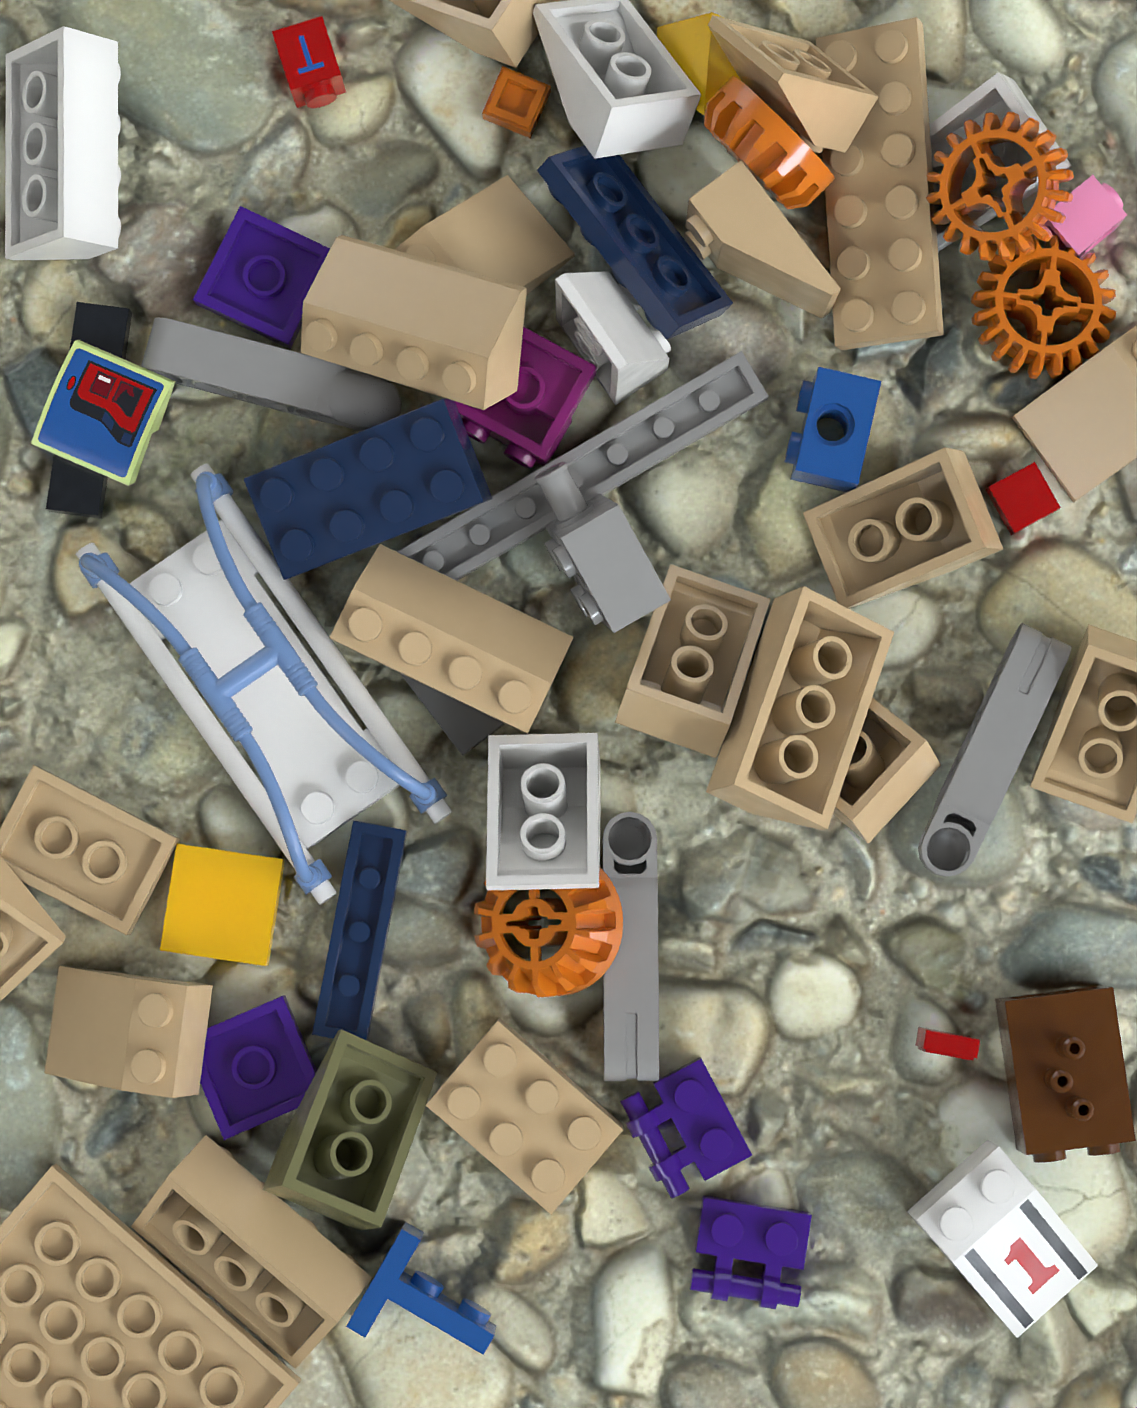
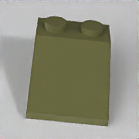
[262,1029,438,1230]

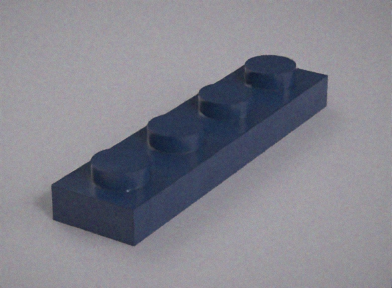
[312,820,408,1041]

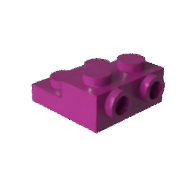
[455,327,597,469]

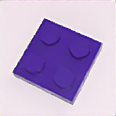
[193,206,330,350]
[200,995,317,1140]

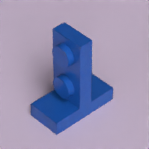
[346,1222,496,1355]

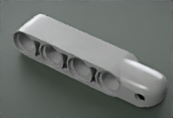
[141,317,402,431]
[918,623,1072,877]
[602,812,659,1081]

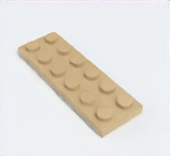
[816,17,944,350]

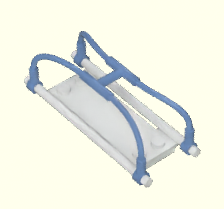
[76,463,452,905]

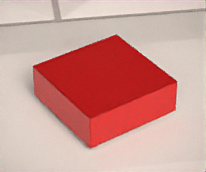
[986,462,1061,536]
[915,1027,980,1061]

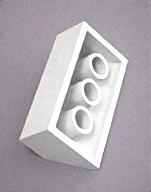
[5,26,121,260]

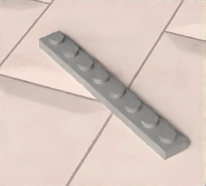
[397,351,769,581]

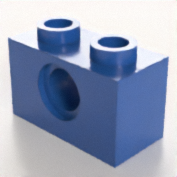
[784,367,881,492]

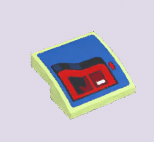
[31,340,176,486]

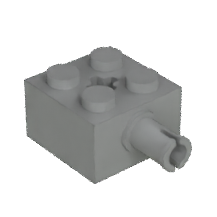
[534,462,671,633]

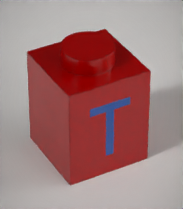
[272,16,346,108]

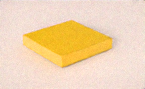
[159,844,285,966]

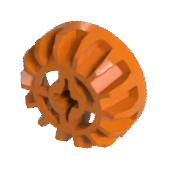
[704,76,835,209]
[474,867,623,997]

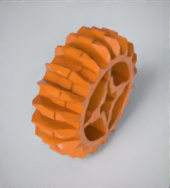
[926,112,1074,261]
[971,235,1117,379]

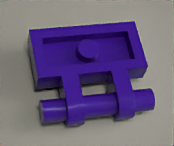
[620,1057,753,1199]
[690,1195,812,1309]

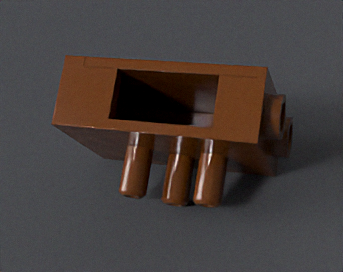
[995,985,1136,1163]

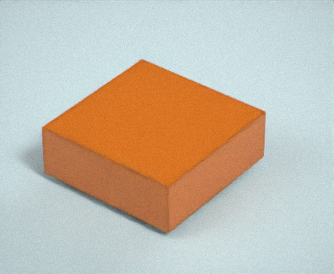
[482,66,551,139]

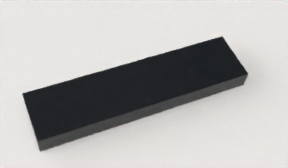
[46,302,132,519]

